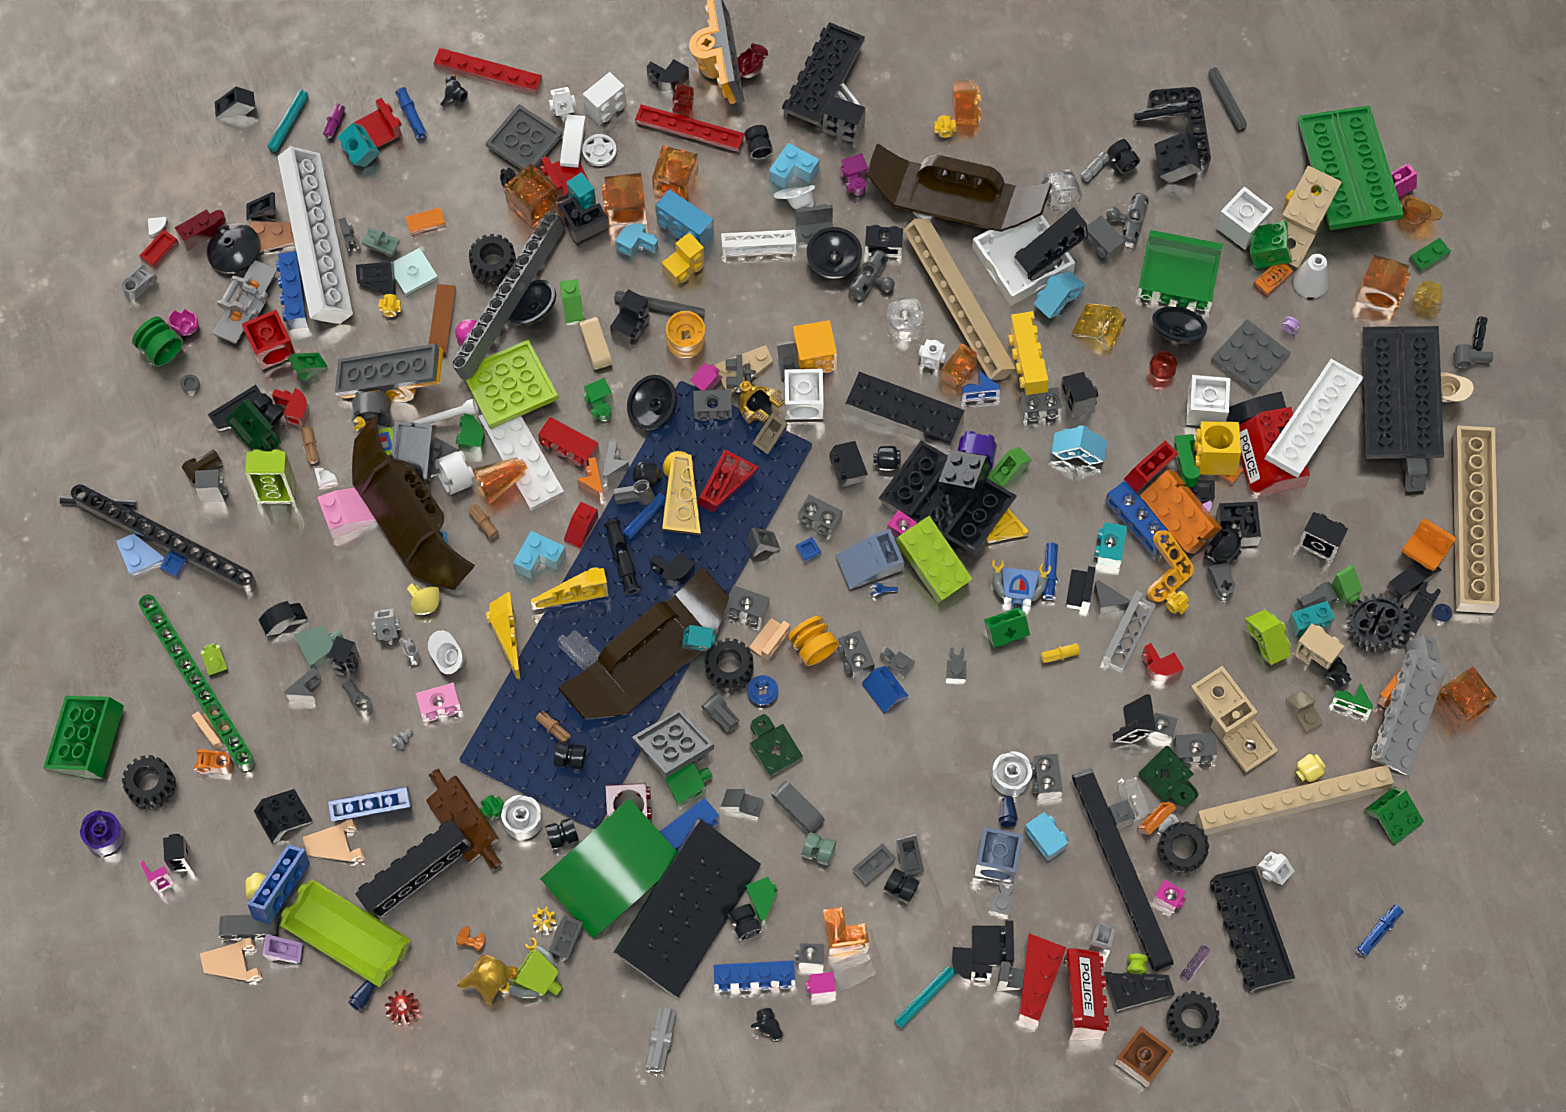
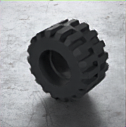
[469,234,516,285]
[705,638,754,692]
[122,755,175,809]
[1158,821,1209,873]
[1166,991,1220,1046]

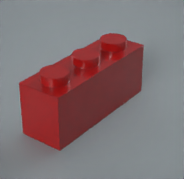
[538,417,599,467]
[1124,440,1179,493]

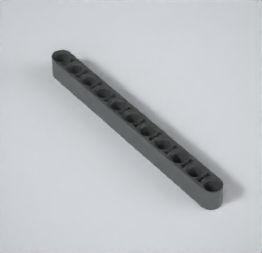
[452,210,565,380]

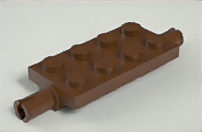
[426,769,503,871]

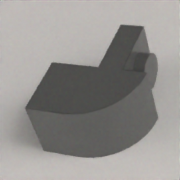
[1401,458,1427,492]

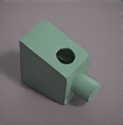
[294,626,343,669]

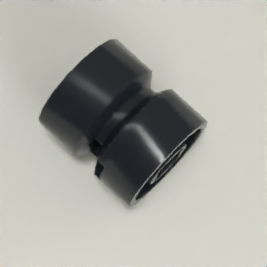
[744,125,773,159]
[1107,139,1140,174]
[253,393,285,426]
[554,741,586,771]
[545,817,579,850]
[883,868,920,904]
[728,904,763,941]

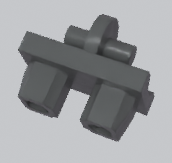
[725,355,756,392]

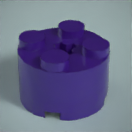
[957,431,997,470]
[80,810,124,856]

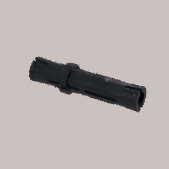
[1134,101,1190,122]

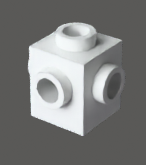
[549,87,576,117]
[918,339,947,370]
[1258,851,1294,885]

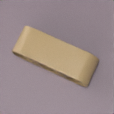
[579,317,613,370]

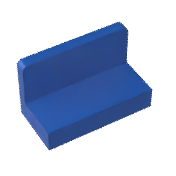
[862,666,909,712]

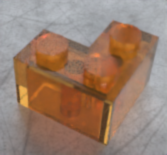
[952,80,981,126]
[823,907,869,955]

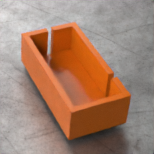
[1140,470,1222,554]

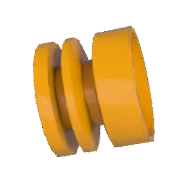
[666,311,705,358]
[788,615,840,666]

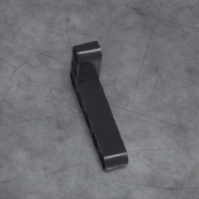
[1147,87,1211,174]

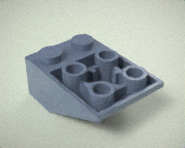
[836,529,904,589]

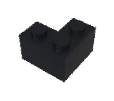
[558,197,609,243]
[610,289,650,344]
[1061,372,1099,418]
[1216,502,1261,546]

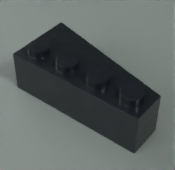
[1014,207,1088,279]

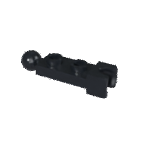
[1399,581,1441,646]

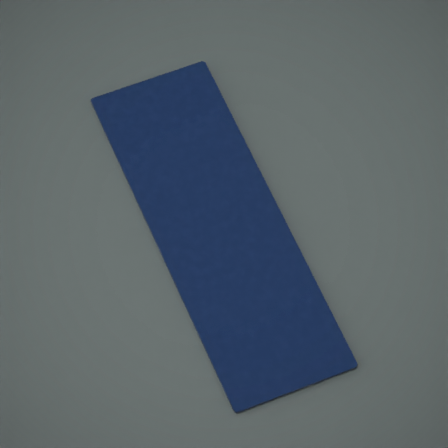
[459,381,812,830]

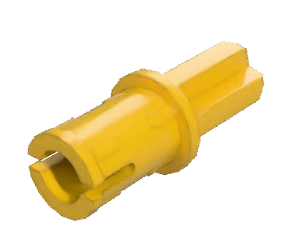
[1041,643,1080,663]

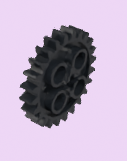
[1346,593,1410,652]

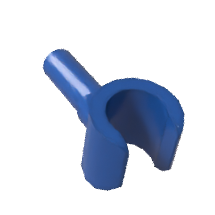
[870,582,898,596]

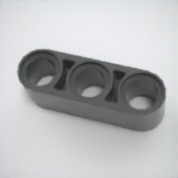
[771,780,825,833]
[219,915,278,939]

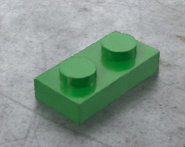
[1409,238,1451,273]

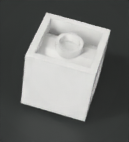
[1216,187,1273,250]
[785,369,823,420]
[1186,375,1230,426]

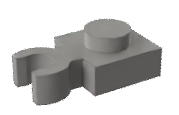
[989,880,1014,918]

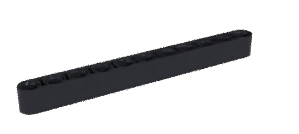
[71,484,256,591]
[1072,768,1174,972]

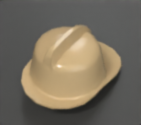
[1441,372,1474,403]

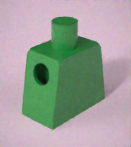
[663,763,713,809]

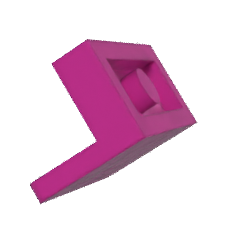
[140,860,174,893]

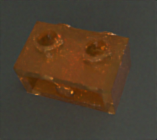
[939,343,978,390]

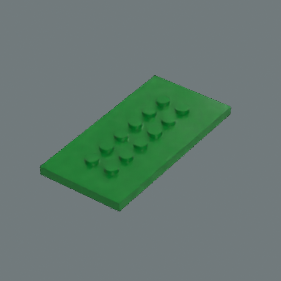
[1298,105,1404,230]

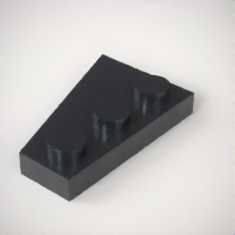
[208,384,268,431]
[1104,972,1175,1012]

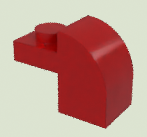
[272,388,309,427]
[1142,643,1184,682]

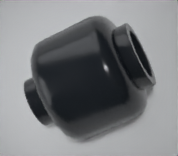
[873,446,901,471]
[633,462,662,488]

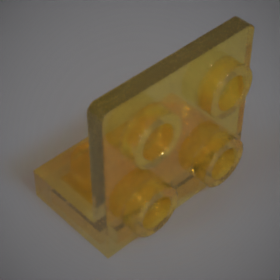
[1072,303,1126,350]

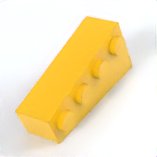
[1008,311,1048,395]
[662,453,701,535]

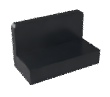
[1066,566,1096,609]

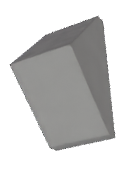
[1089,922,1116,957]

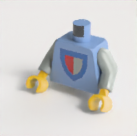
[992,559,1051,611]

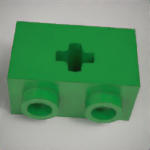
[984,607,1030,647]

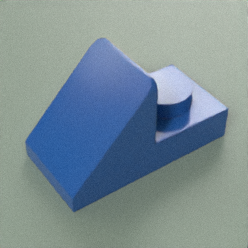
[961,372,1001,401]

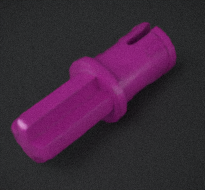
[323,103,345,138]

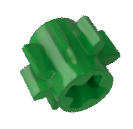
[480,795,504,820]

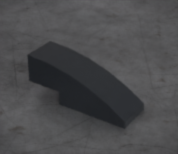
[1226,391,1286,425]
[1387,562,1442,601]

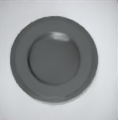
[180,374,200,394]

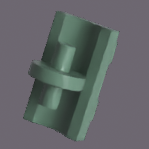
[361,227,400,257]

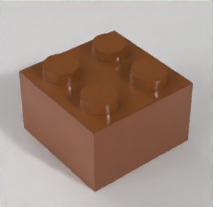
[1115,1026,1174,1088]

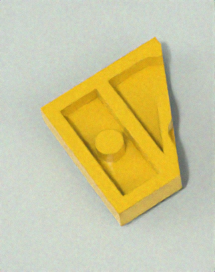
[985,509,1029,543]

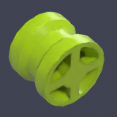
[1127,954,1148,974]

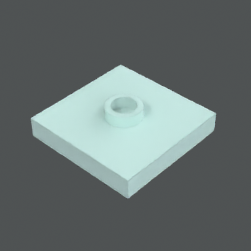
[393,248,438,296]

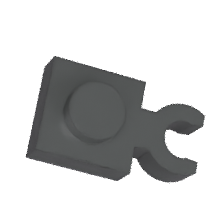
[946,647,967,682]

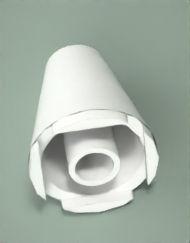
[1293,254,1330,298]

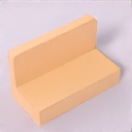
[750,618,790,661]
[192,710,229,751]

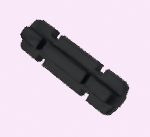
[1472,316,1488,351]

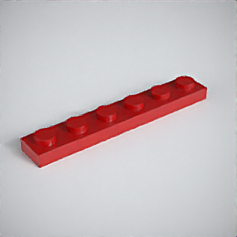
[433,48,542,94]
[635,104,744,152]

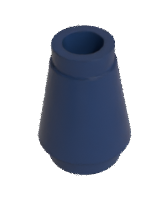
[999,797,1018,828]
[348,980,376,1011]

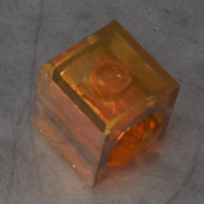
[652,145,699,202]
[504,163,558,226]
[602,173,647,226]
[1357,254,1411,313]
[1436,667,1497,730]

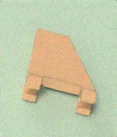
[303,819,365,862]
[200,937,262,981]

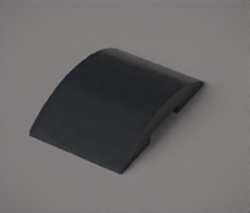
[879,440,1017,556]

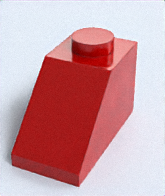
[564,501,599,549]

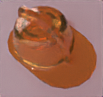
[1401,195,1442,224]

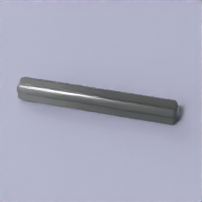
[1208,67,1247,130]

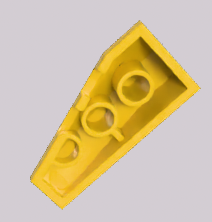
[531,567,609,610]
[486,592,520,679]

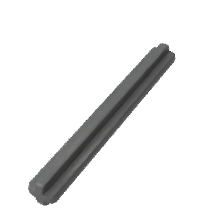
[614,290,705,319]

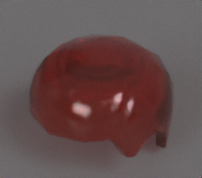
[1148,351,1178,381]

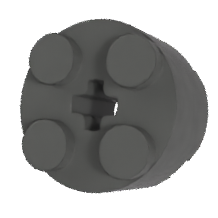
[352,390,390,426]

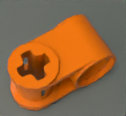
[194,749,234,774]

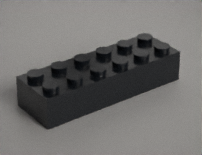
[845,371,965,451]
[355,820,474,920]

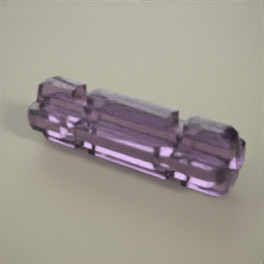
[1181,945,1211,981]

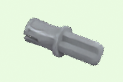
[402,638,419,662]

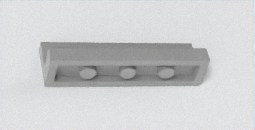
[1102,590,1156,671]

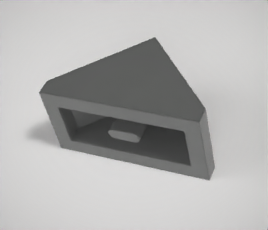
[1094,580,1130,614]

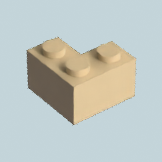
[1293,624,1344,669]

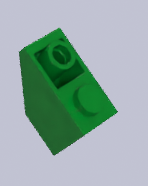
[456,413,486,454]

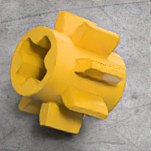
[934,115,956,138]
[378,294,402,317]
[1165,590,1189,615]
[532,906,556,932]

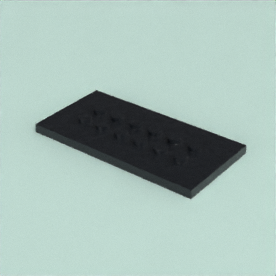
[1363,326,1444,459]
[613,819,761,998]

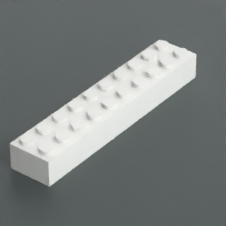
[278,146,353,324]

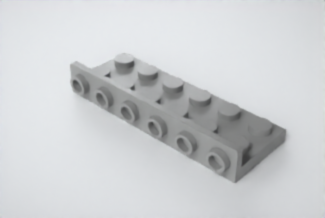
[1371,649,1447,775]

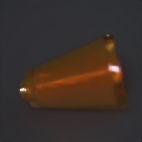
[473,457,528,503]

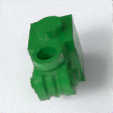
[582,378,613,421]

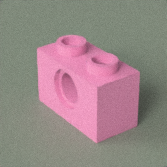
[416,683,461,721]

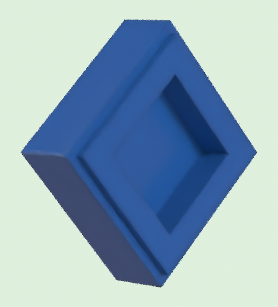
[796,537,822,563]
[160,552,187,578]

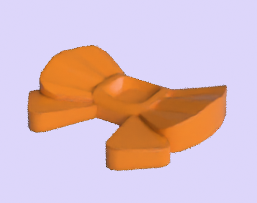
[456,926,485,951]

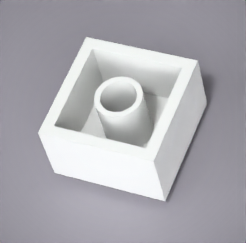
[583,72,626,126]

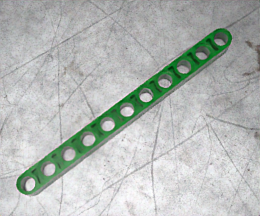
[139,594,255,771]

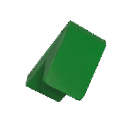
[288,352,328,381]
[1332,684,1373,716]

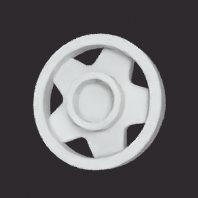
[582,134,617,166]

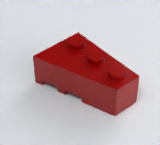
[697,450,759,513]

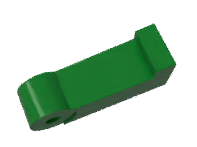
[1173,434,1200,487]

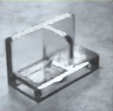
[557,630,600,670]

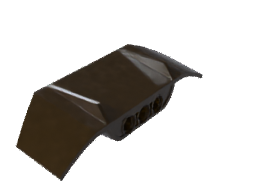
[866,143,1052,232]
[352,416,475,590]
[558,567,729,720]

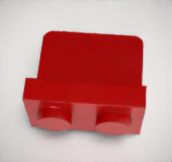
[354,97,402,148]
[540,156,589,199]

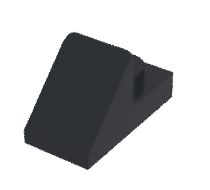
[246,192,276,222]

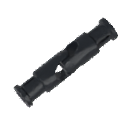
[603,519,641,595]

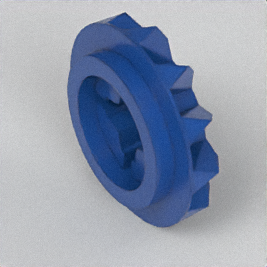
[747,675,778,706]

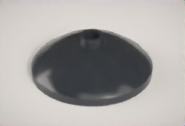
[207,223,260,274]
[807,227,862,279]
[508,280,557,326]
[1151,307,1207,344]
[627,375,677,430]

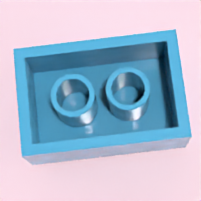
[656,189,714,247]

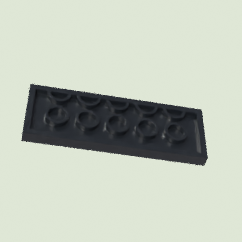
[782,22,865,126]
[1210,866,1295,993]

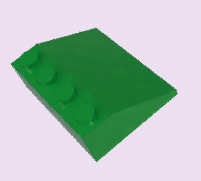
[43,696,124,779]

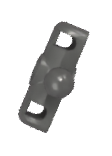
[1106,193,1149,248]
[849,249,895,300]

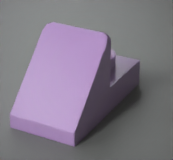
[263,934,303,964]

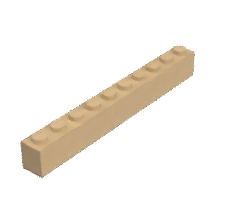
[904,218,1016,380]
[1196,765,1394,835]

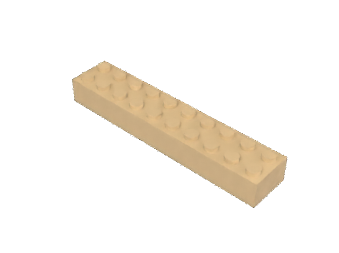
[1453,426,1499,613]

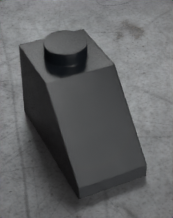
[214,86,255,119]

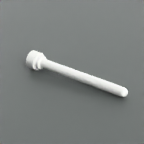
[392,399,478,430]

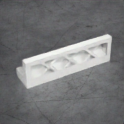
[721,230,796,256]

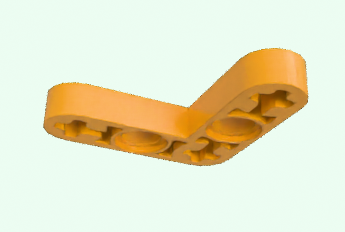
[1147,530,1194,602]

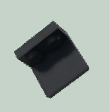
[1112,694,1156,744]
[254,789,312,844]
[972,920,1014,966]

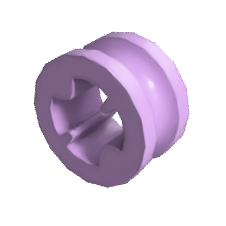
[1281,316,1301,334]

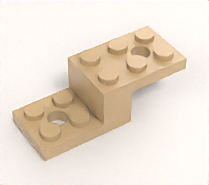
[1281,166,1342,269]
[1190,666,1278,773]

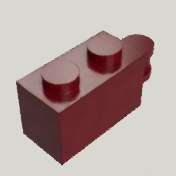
[174,209,226,251]

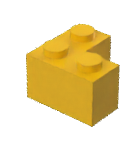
[661,232,705,286]

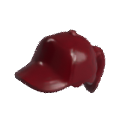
[737,43,768,78]

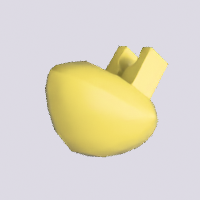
[407,583,440,615]

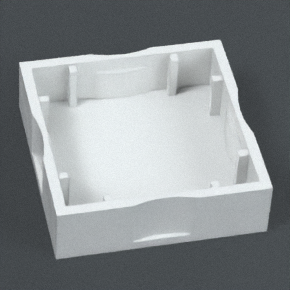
[972,215,1075,306]

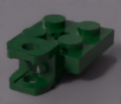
[224,398,281,452]
[749,714,803,777]
[1138,746,1199,806]

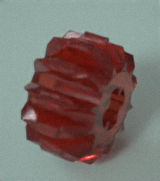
[672,84,694,115]
[385,990,420,1025]

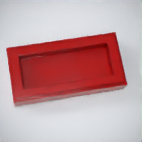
[139,229,178,268]

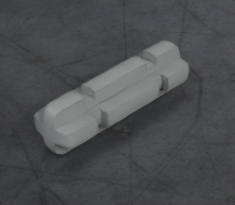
[1081,152,1109,182]

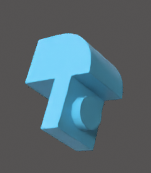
[615,224,659,257]

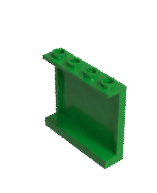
[1137,230,1223,311]

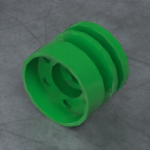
[132,316,183,367]

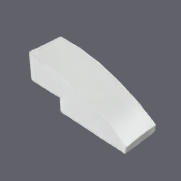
[560,115,586,167]

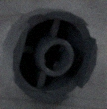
[1205,524,1241,563]

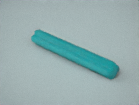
[267,90,308,152]
[894,966,955,1028]

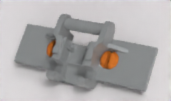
[213,260,277,344]

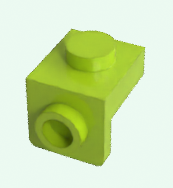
[201,643,227,675]

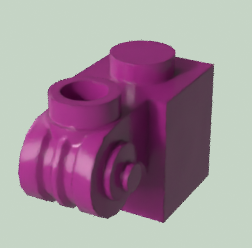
[839,153,868,196]

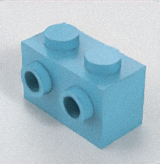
[1024,812,1068,861]

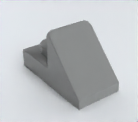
[603,441,629,483]

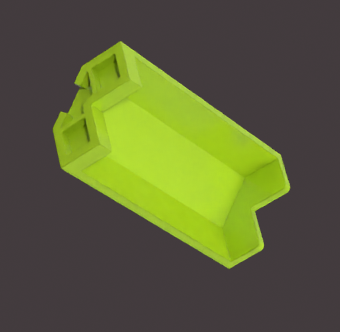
[280,879,411,987]

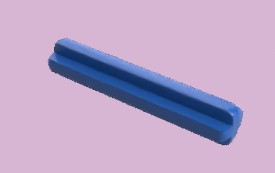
[623,493,666,539]

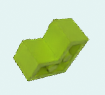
[1245,609,1291,665]

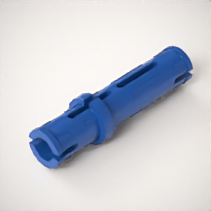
[395,87,427,139]
[1043,542,1058,600]
[1356,904,1404,957]

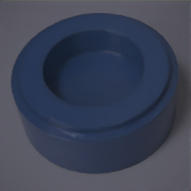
[1432,604,1452,624]

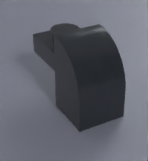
[646,59,689,92]
[650,553,695,587]
[258,601,308,636]
[951,947,992,985]

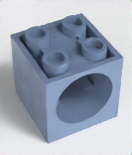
[975,827,1023,883]

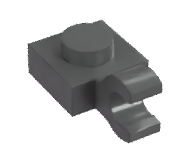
[338,217,360,252]
[880,646,915,679]

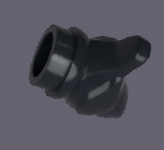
[440,74,468,107]
[1325,656,1352,688]
[751,1008,784,1041]

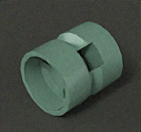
[801,832,836,866]

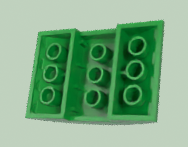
[540,798,677,938]

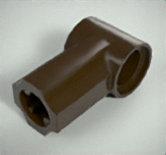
[181,449,223,484]

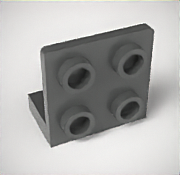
[795,204,833,246]

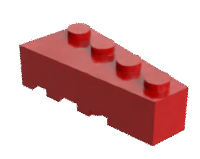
[1018,933,1067,1027]

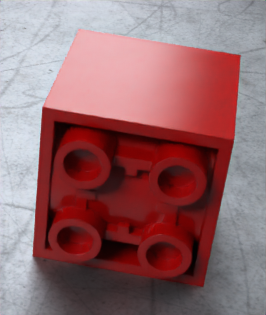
[242,309,295,371]

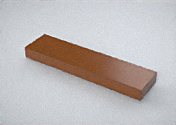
[429,284,456,355]

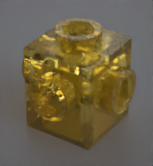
[1415,281,1443,309]

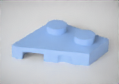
[116,534,164,576]

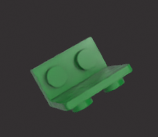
[1250,221,1292,269]
[1365,786,1424,844]

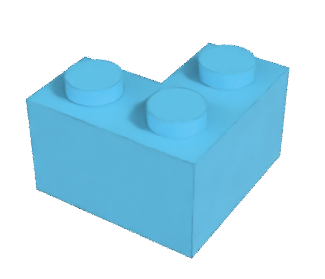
[769,143,820,189]
[1034,271,1086,318]
[1051,426,1108,465]
[513,531,566,579]

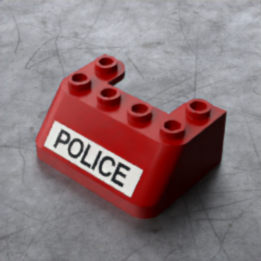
[1239,407,1310,496]
[1063,948,1109,1040]

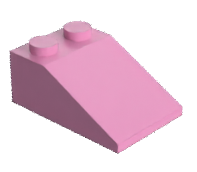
[317,488,377,538]

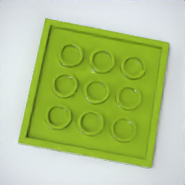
[464,339,559,429]

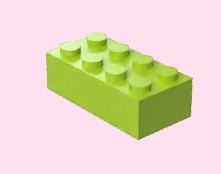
[245,449,296,503]
[895,516,973,603]

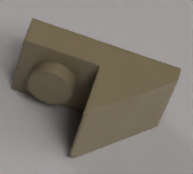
[753,413,788,454]
[1286,691,1323,733]

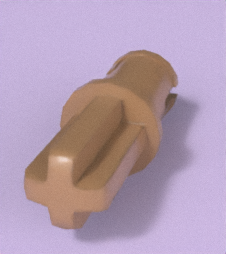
[301,426,319,464]
[468,504,499,539]
[535,710,571,742]

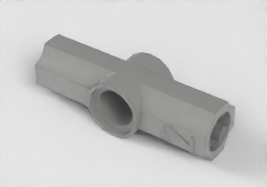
[646,1007,676,1071]

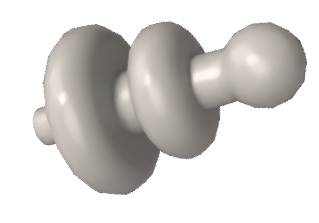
[391,729,413,749]

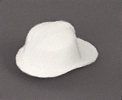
[774,185,815,209]
[428,630,465,674]

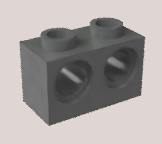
[1020,387,1062,421]
[798,495,843,537]
[837,630,875,678]
[1030,754,1063,799]

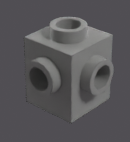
[372,609,401,641]

